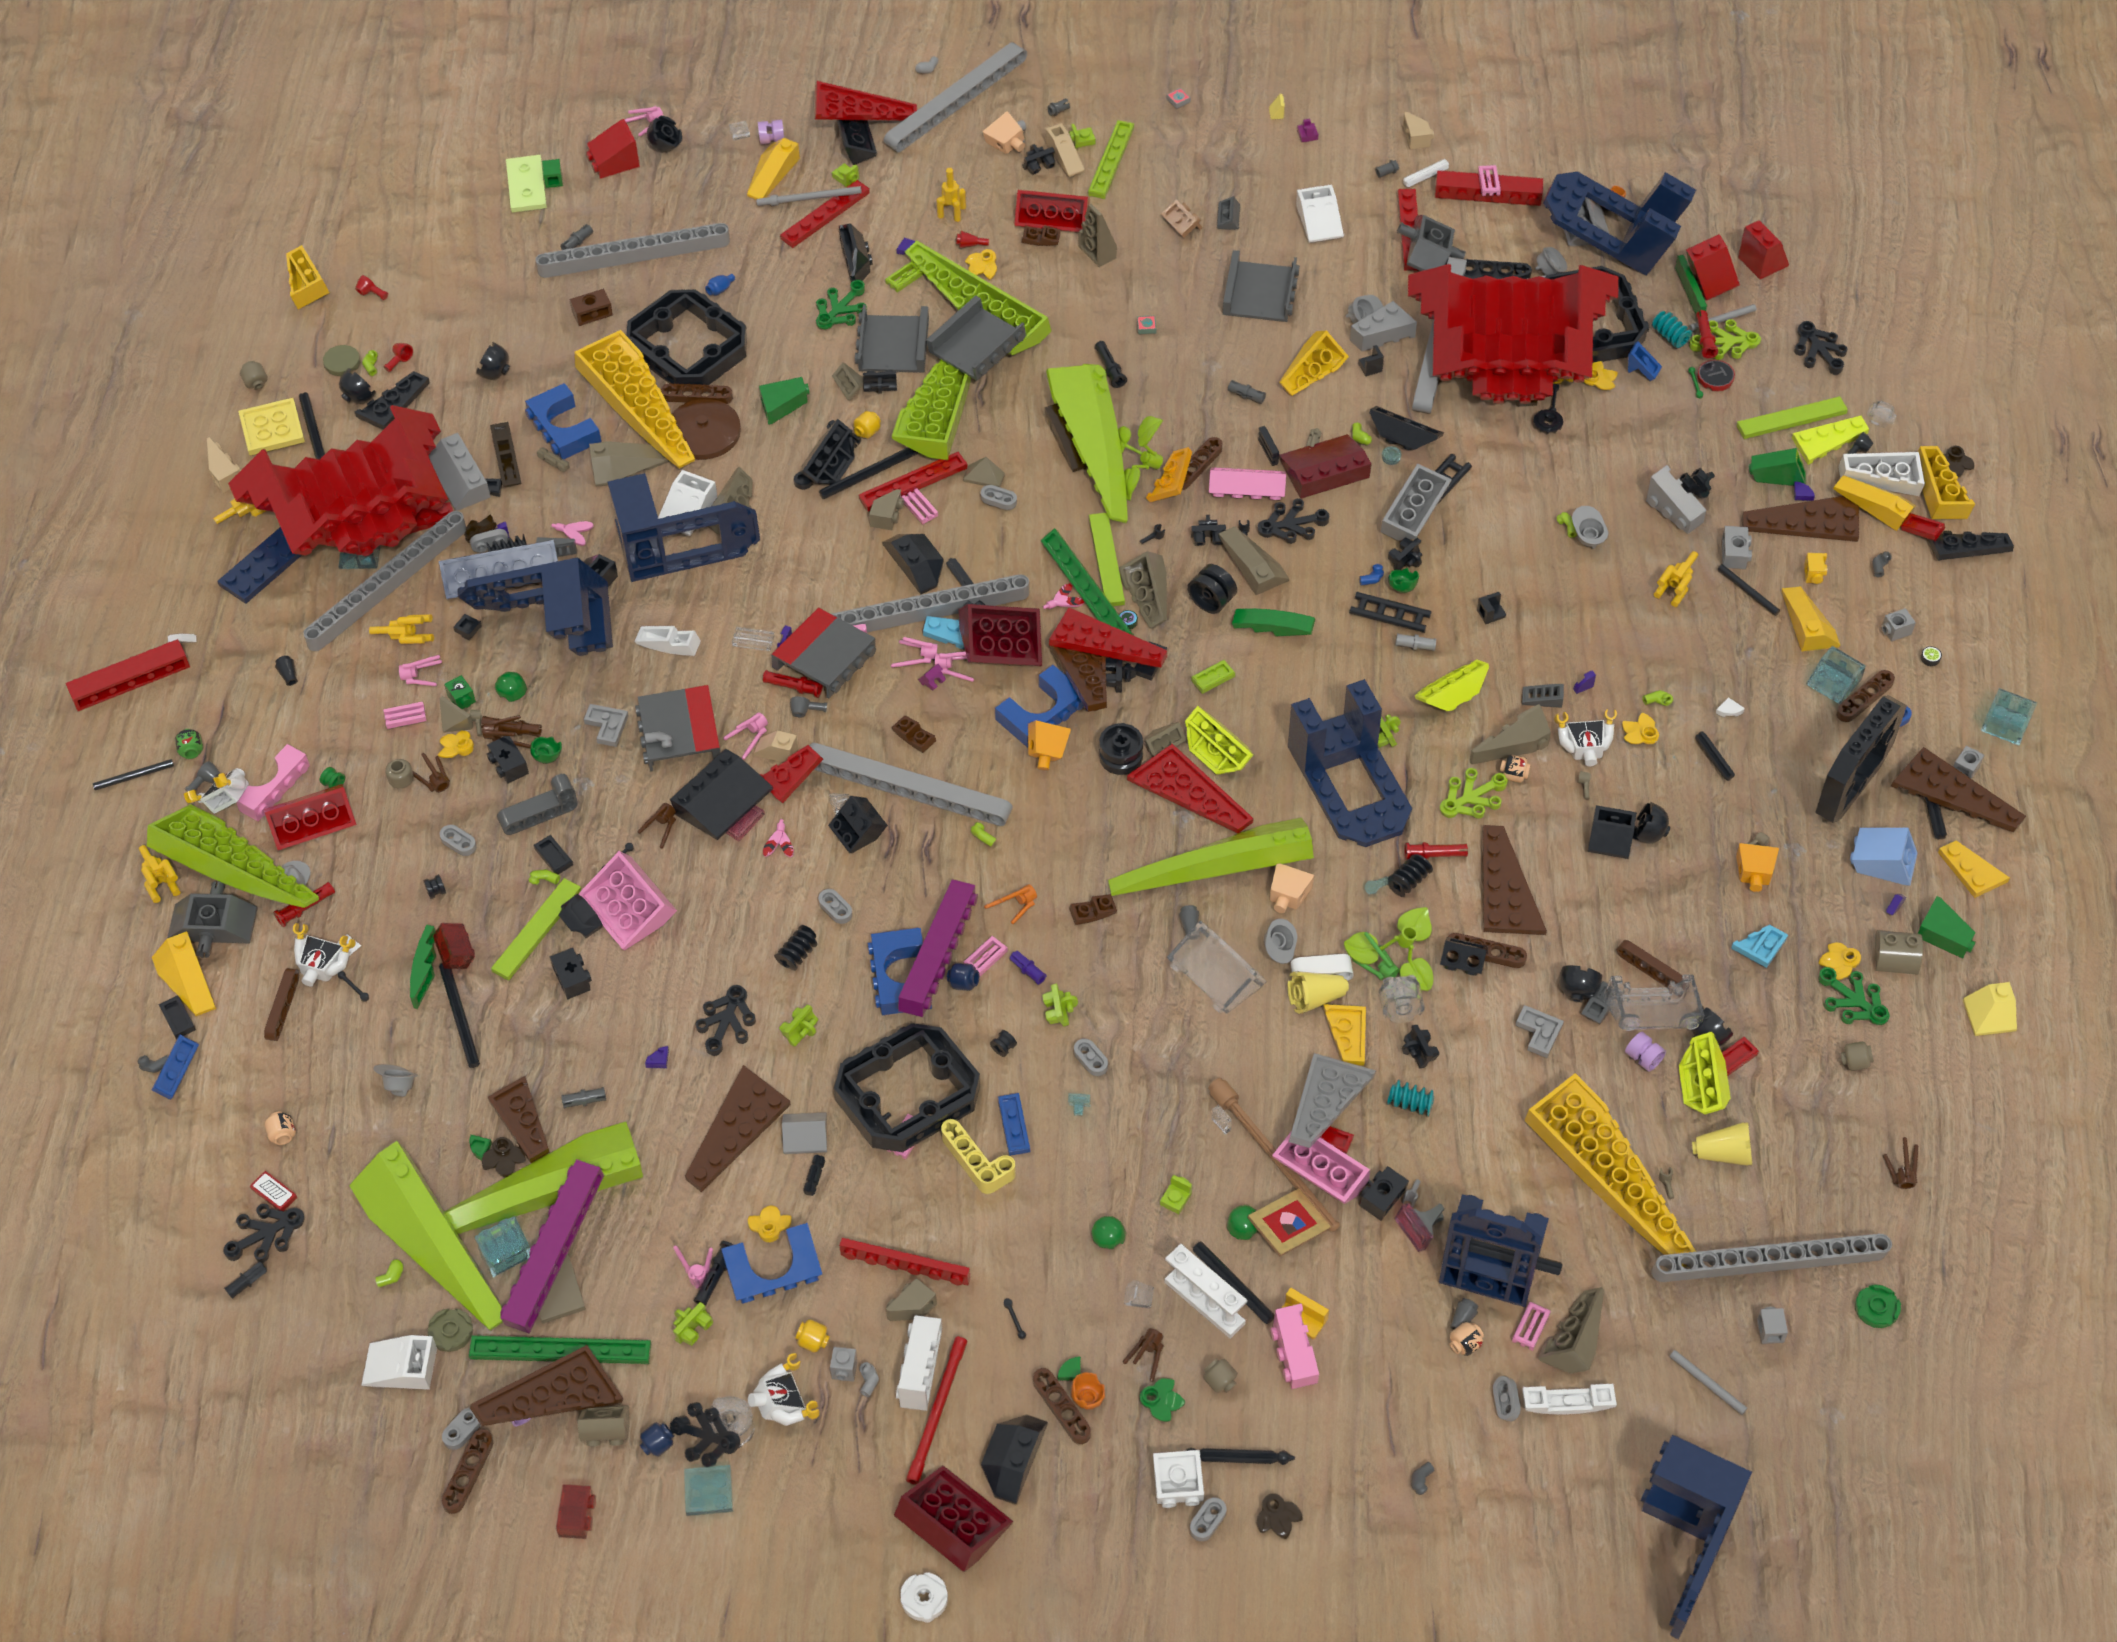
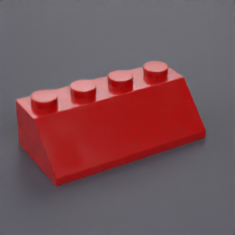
[1014,190,1090,232]
[264,784,357,850]

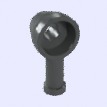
[790,696,827,718]
[185,761,220,792]

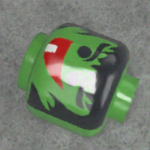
[175,729,203,759]

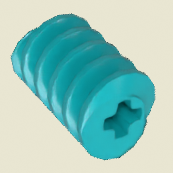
[1652,311,1693,348]
[1387,1080,1435,1117]

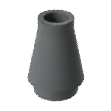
[1179,905,1199,938]
[1450,1298,1478,1330]

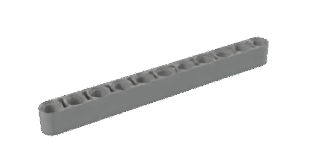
[884,42,1027,152]
[535,223,730,278]
[1412,257,1467,414]
[304,511,466,651]
[832,574,1029,632]
[809,743,1013,826]
[1651,1234,1892,1282]

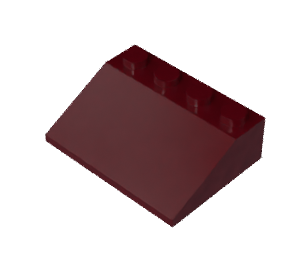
[1279,434,1372,499]
[959,604,1042,667]
[894,1465,1013,1572]

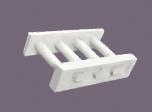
[1165,1244,1247,1339]

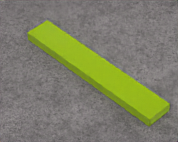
[1088,120,1134,199]
[1736,396,1848,439]
[1089,513,1125,606]
[491,878,582,981]

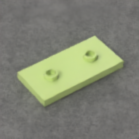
[506,155,547,212]

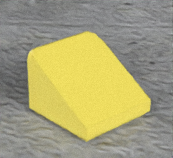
[1269,94,1285,119]

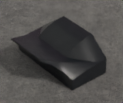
[558,894,603,939]

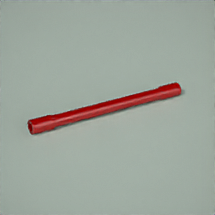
[906,1336,968,1485]

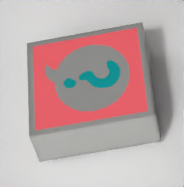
[1167,88,1191,109]

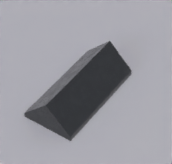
[837,120,877,165]

